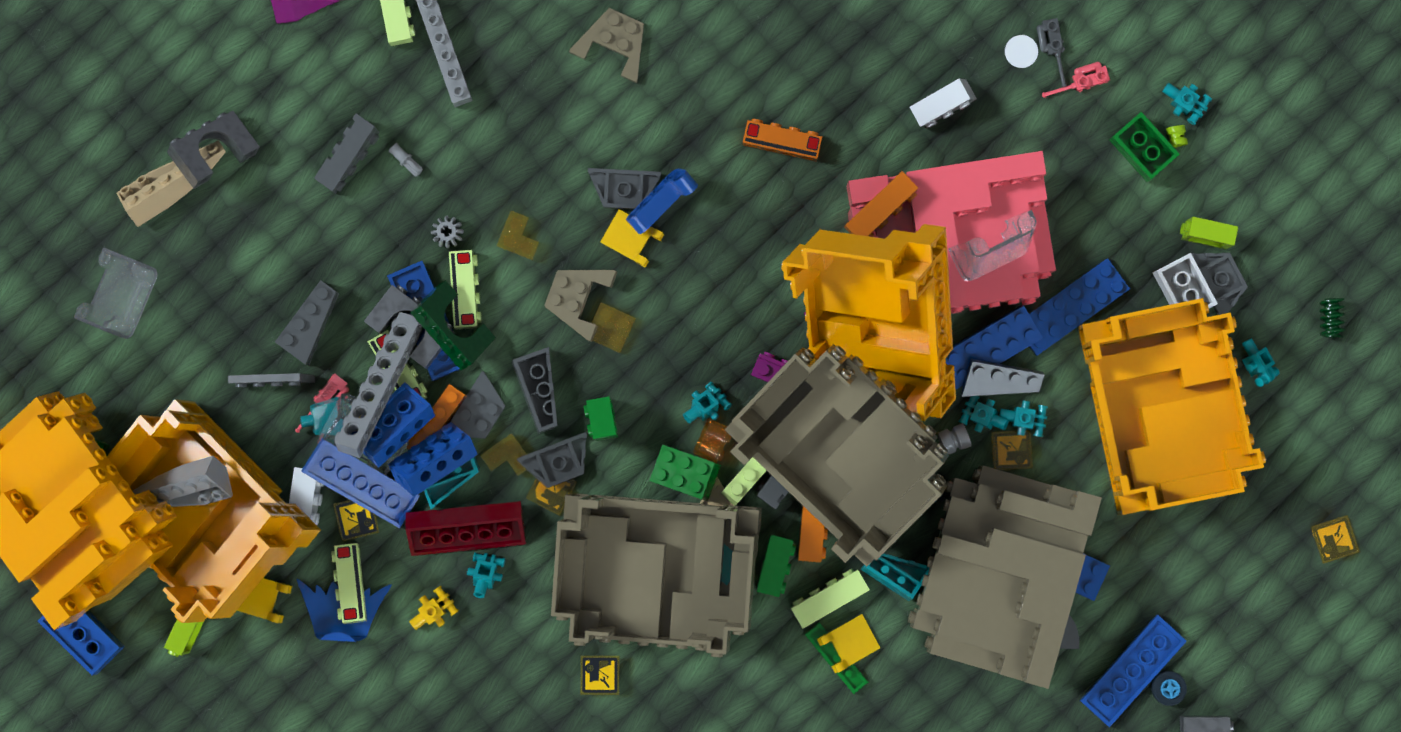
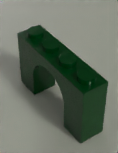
[410,280,496,371]

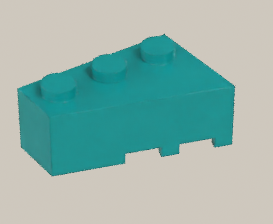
[424,457,480,509]
[860,553,930,601]

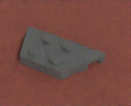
[588,168,661,209]
[1191,253,1248,315]
[451,371,506,439]
[517,432,587,488]

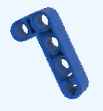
[626,169,698,234]

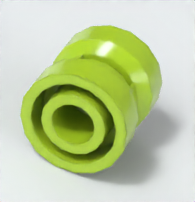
[1166,125,1188,148]

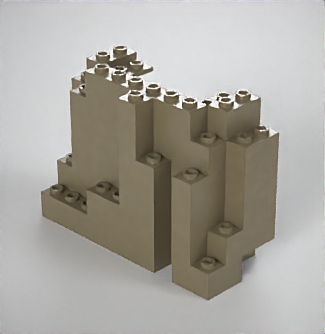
[725,344,949,567]
[908,466,1102,689]
[551,493,762,657]

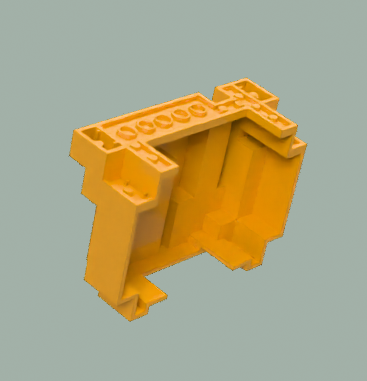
[781,224,956,421]
[1078,298,1266,515]
[0,391,177,630]
[107,399,321,623]

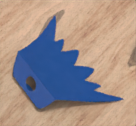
[297,579,392,642]

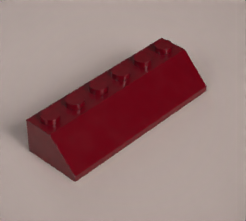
[405,501,526,556]

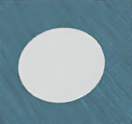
[1005,35,1038,68]

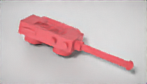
[1042,62,1110,98]
[295,373,349,433]

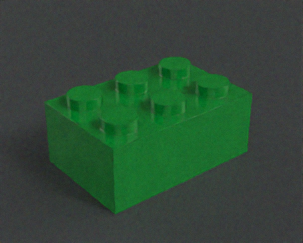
[1109,112,1180,182]
[583,396,618,441]
[650,445,721,502]
[756,534,796,597]

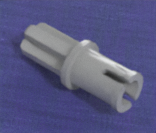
[389,143,423,177]

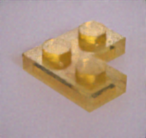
[497,211,539,261]
[480,434,527,476]

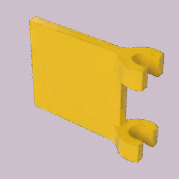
[600,209,664,268]
[237,578,293,623]
[817,614,880,673]

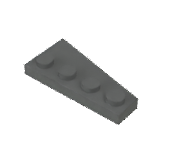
[228,373,315,388]

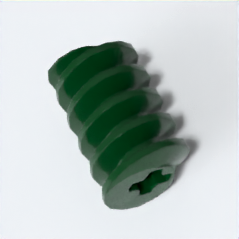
[1319,298,1345,338]

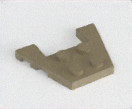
[569,8,644,83]
[544,270,617,342]

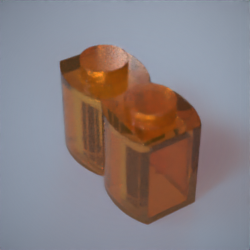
[693,418,731,463]

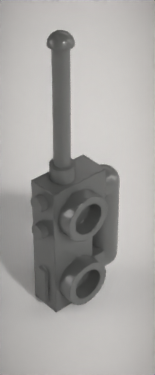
[1037,18,1067,87]

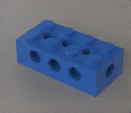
[350,383,436,468]
[388,422,478,497]
[38,610,125,675]

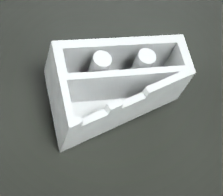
[910,78,977,129]

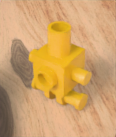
[409,585,459,630]

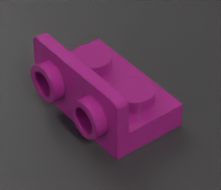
[751,352,788,382]

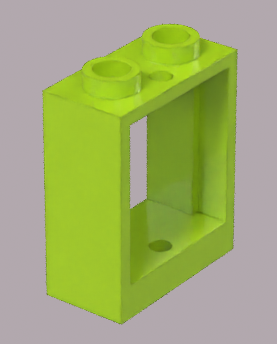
[1180,217,1238,250]
[164,620,205,657]

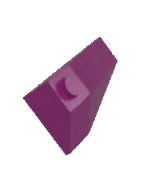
[271,0,340,24]

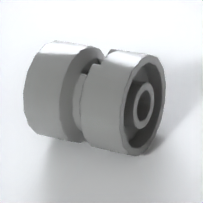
[937,423,971,455]

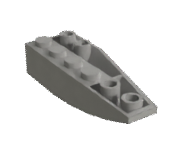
[133,456,233,507]

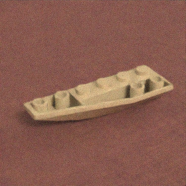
[117,140,226,227]

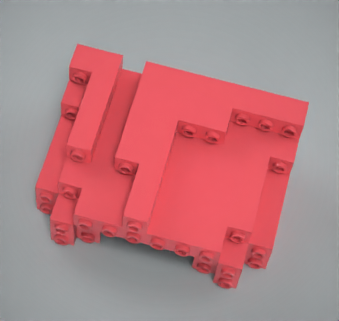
[846,151,1056,314]

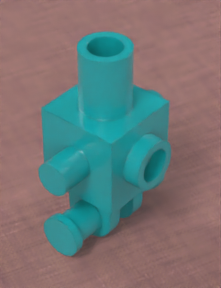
[1162,82,1212,125]
[1242,338,1280,387]
[683,382,732,423]
[958,396,1009,433]
[999,401,1048,437]
[467,552,506,598]

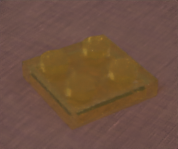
[592,303,636,353]

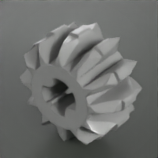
[431,216,464,249]

